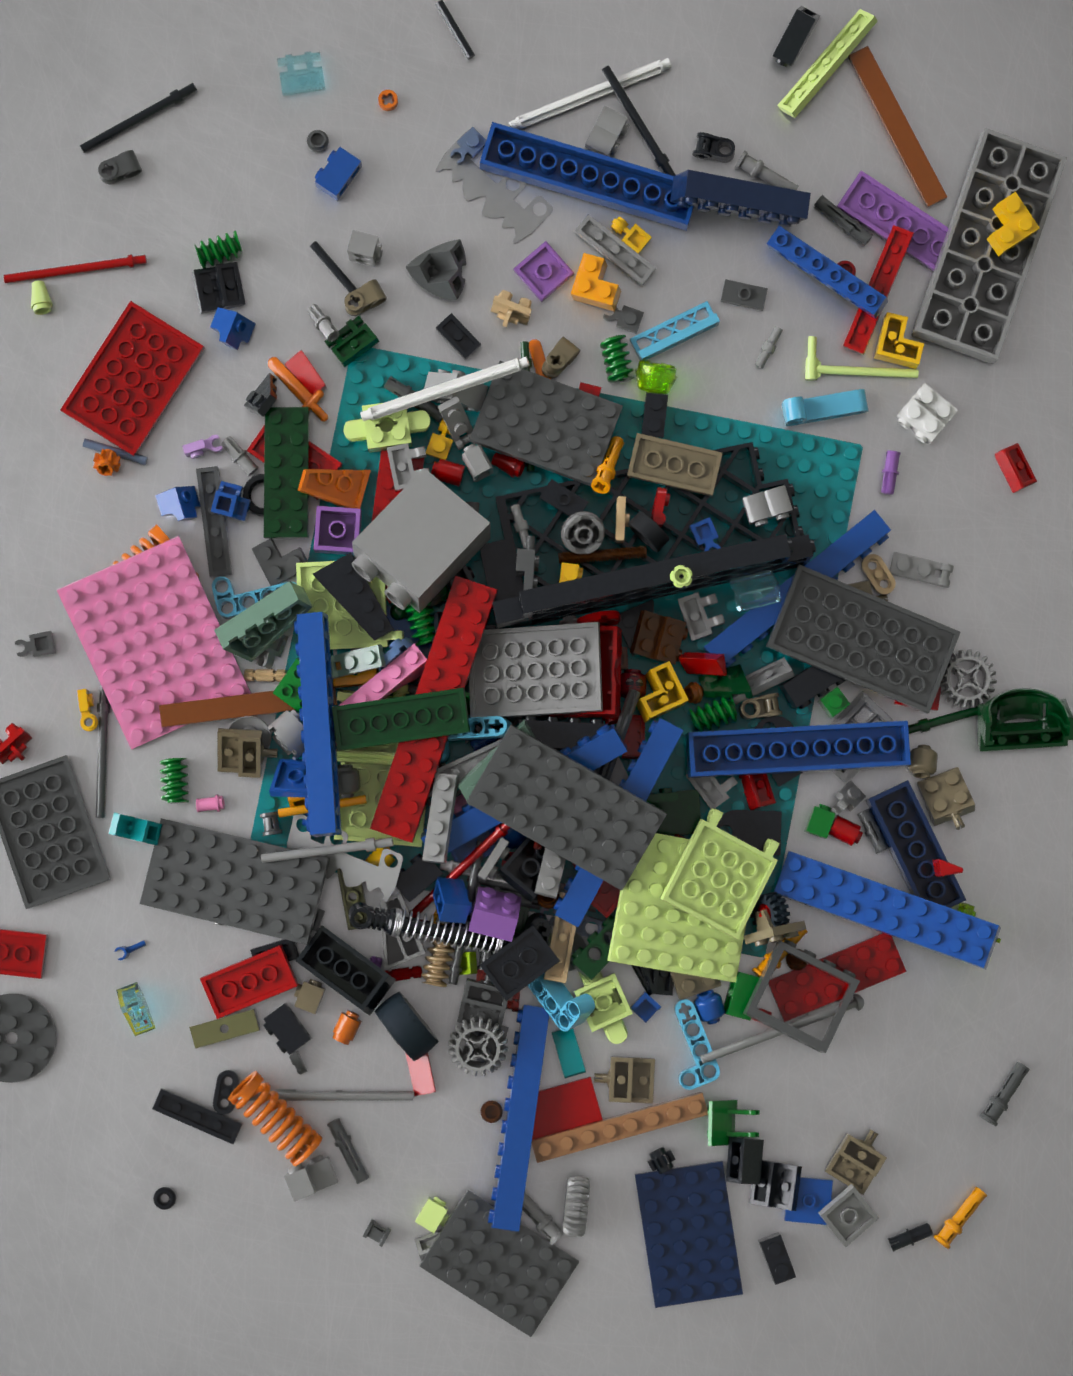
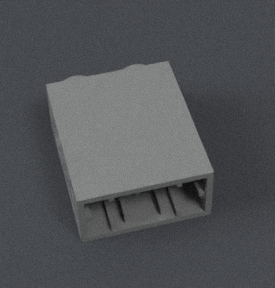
[351,468,490,613]

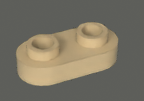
[861,554,896,595]

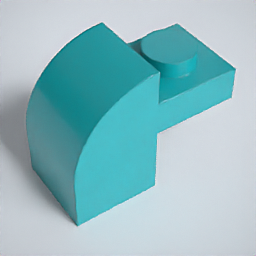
[109,813,162,845]

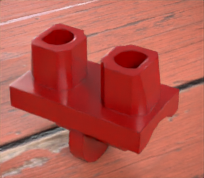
[0,723,32,764]

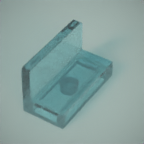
[730,570,781,612]

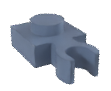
[450,127,486,165]

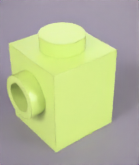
[415,1196,450,1233]

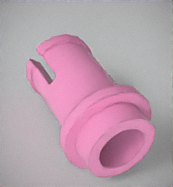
[196,794,225,812]

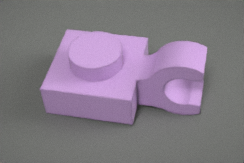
[182,435,223,459]

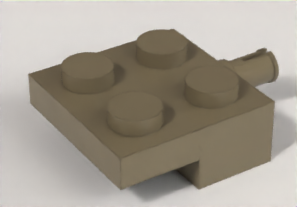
[217,728,278,778]
[917,767,975,830]
[594,1056,655,1104]
[825,1129,887,1195]

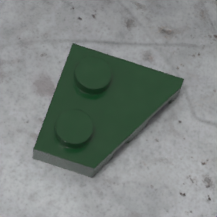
[698,664,753,698]

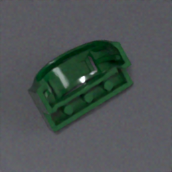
[977,688,1073,752]

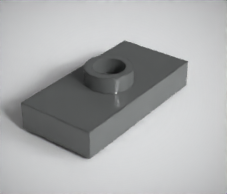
[720,279,768,311]

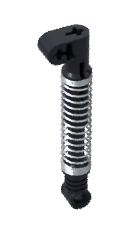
[349,902,551,954]

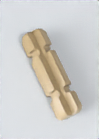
[244,669,287,682]

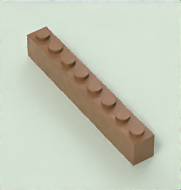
[532,1092,708,1163]

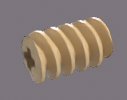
[421,939,455,987]

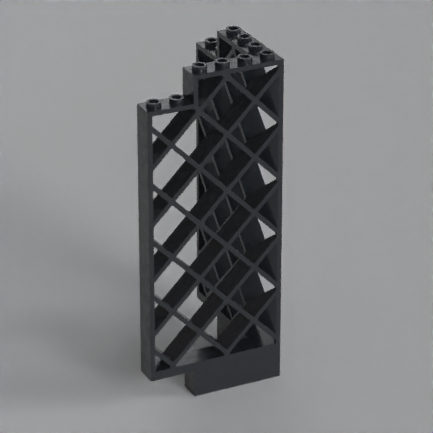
[480,442,816,629]

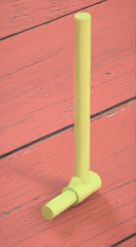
[805,336,919,381]

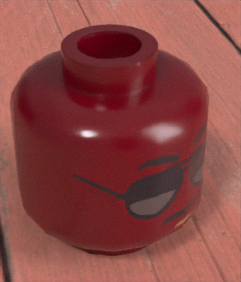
[620,669,647,700]

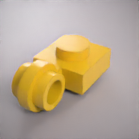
[610,216,652,254]
[426,418,453,460]
[77,689,98,731]

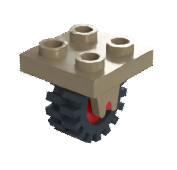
[744,892,806,947]

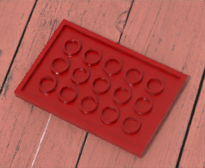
[60,301,205,456]

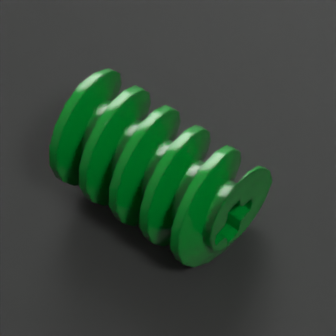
[194,230,243,268]
[600,335,635,383]
[405,601,435,646]
[689,697,737,732]
[160,758,189,803]

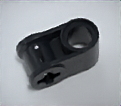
[692,132,735,163]

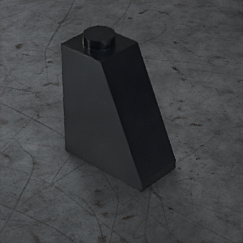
[773,6,820,67]

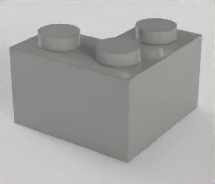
[424,369,488,411]
[284,1155,338,1202]

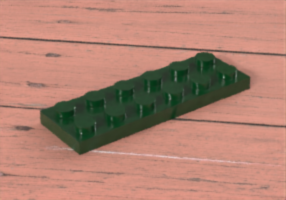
[264,407,309,539]
[332,688,470,751]

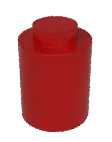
[431,459,465,487]
[828,815,863,846]

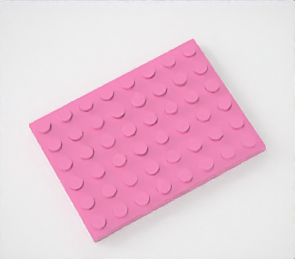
[57,536,251,749]

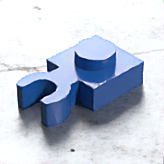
[689,517,721,552]

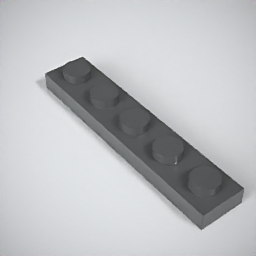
[196,466,232,577]

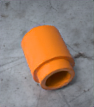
[332,1010,362,1045]

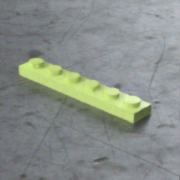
[777,9,878,118]

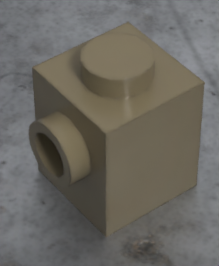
[294,979,326,1014]

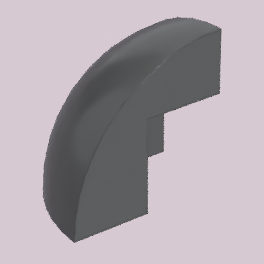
[406,239,466,300]

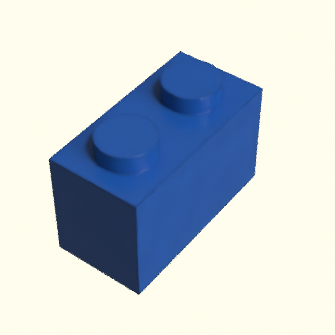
[315,147,362,201]
[433,877,472,924]

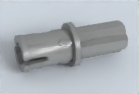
[307,304,339,342]
[222,436,259,476]

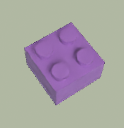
[314,506,362,555]
[468,887,522,942]

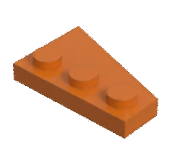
[298,469,371,509]

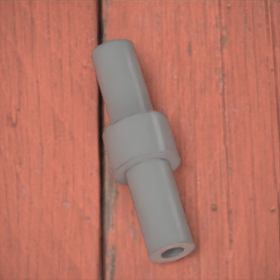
[755,326,783,369]
[511,504,529,549]

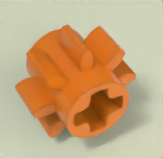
[93,449,121,476]

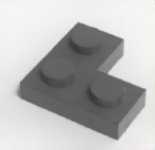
[252,539,308,586]

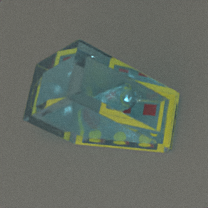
[116,982,156,1036]

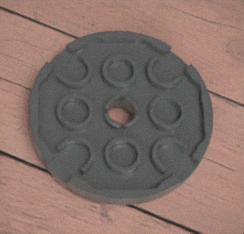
[0,994,56,1083]

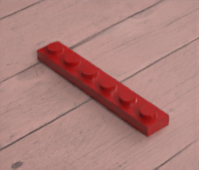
[843,225,914,355]

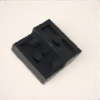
[192,262,245,314]
[749,1160,802,1211]

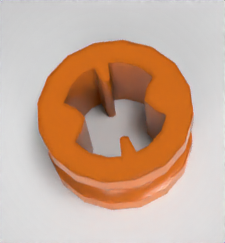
[378,90,398,111]

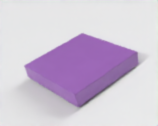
[513,241,574,302]

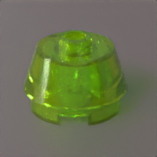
[635,360,678,394]

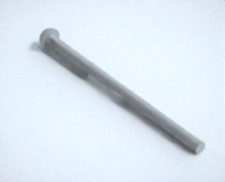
[700,994,864,1064]
[238,1090,413,1105]

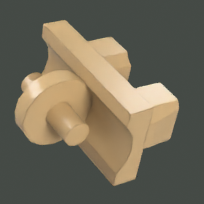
[491,290,532,328]

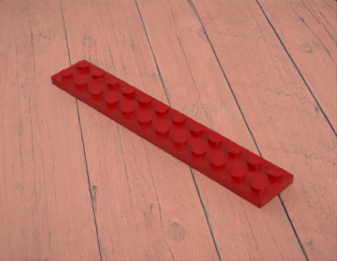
[370,576,498,843]

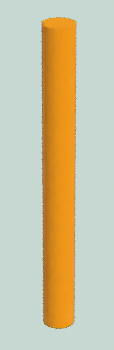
[278,795,367,818]

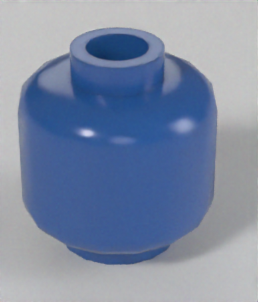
[694,990,725,1024]

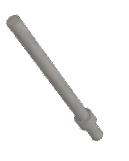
[261,838,394,863]

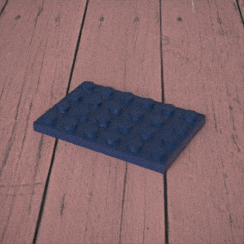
[635,1161,743,1308]

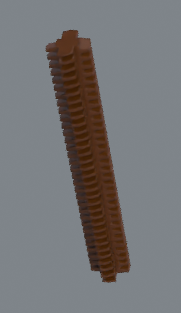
[558,546,647,564]

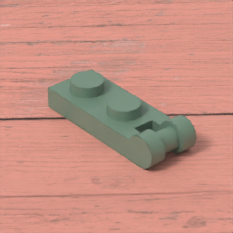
[331,645,386,679]

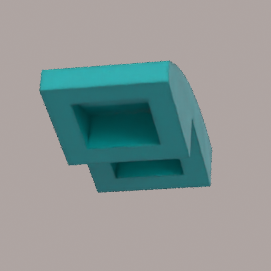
[552,1028,586,1078]

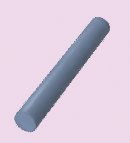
[83,438,148,465]

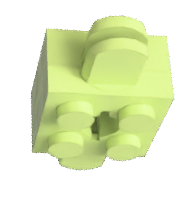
[343,403,431,453]
[574,971,633,1044]

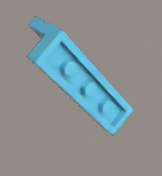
[630,301,720,363]

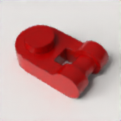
[651,487,670,527]

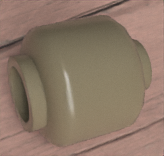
[908,745,938,779]

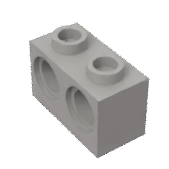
[347,230,383,267]

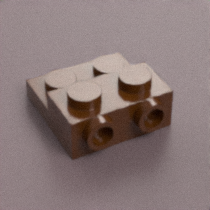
[630,610,688,665]

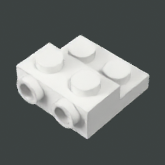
[896,383,958,444]

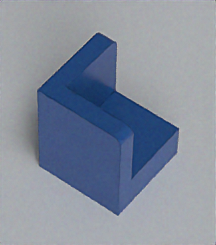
[630,992,661,1023]

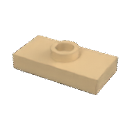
[615,496,630,543]

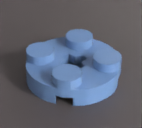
[378,637,414,671]

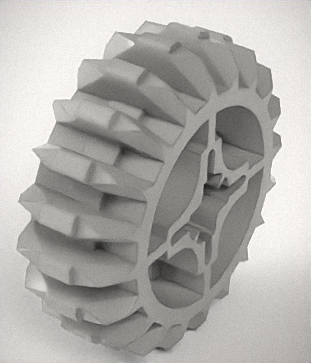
[940,649,997,709]
[448,1016,508,1076]
[563,1176,590,1237]

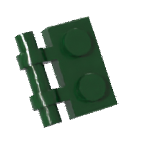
[324,316,379,367]

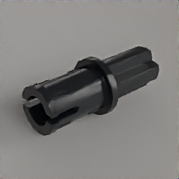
[888,1223,933,1252]

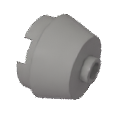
[561,511,605,554]

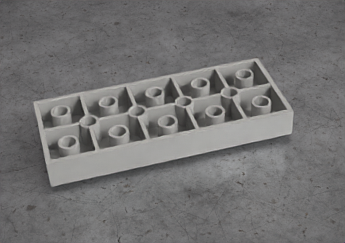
[911,128,1067,364]

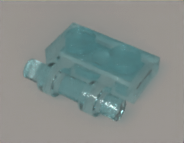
[277,51,326,96]

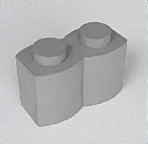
[585,106,629,156]
[462,443,493,482]
[742,485,793,527]

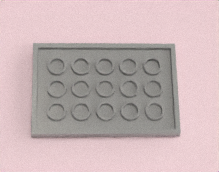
[469,622,603,718]

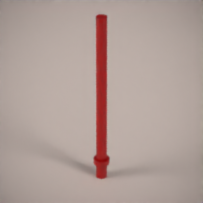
[4,254,147,283]
[410,823,510,918]

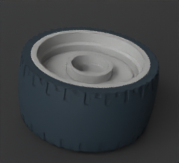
[375,992,439,1061]

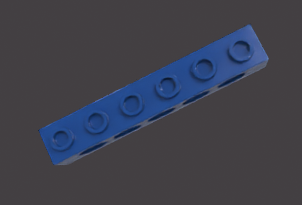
[767,226,888,319]

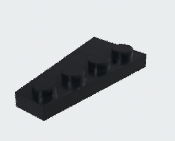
[313,553,394,640]

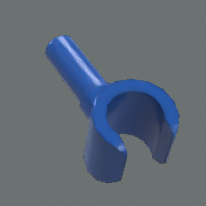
[114,940,146,960]

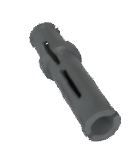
[814,195,873,246]
[384,376,443,423]
[327,1118,369,1184]

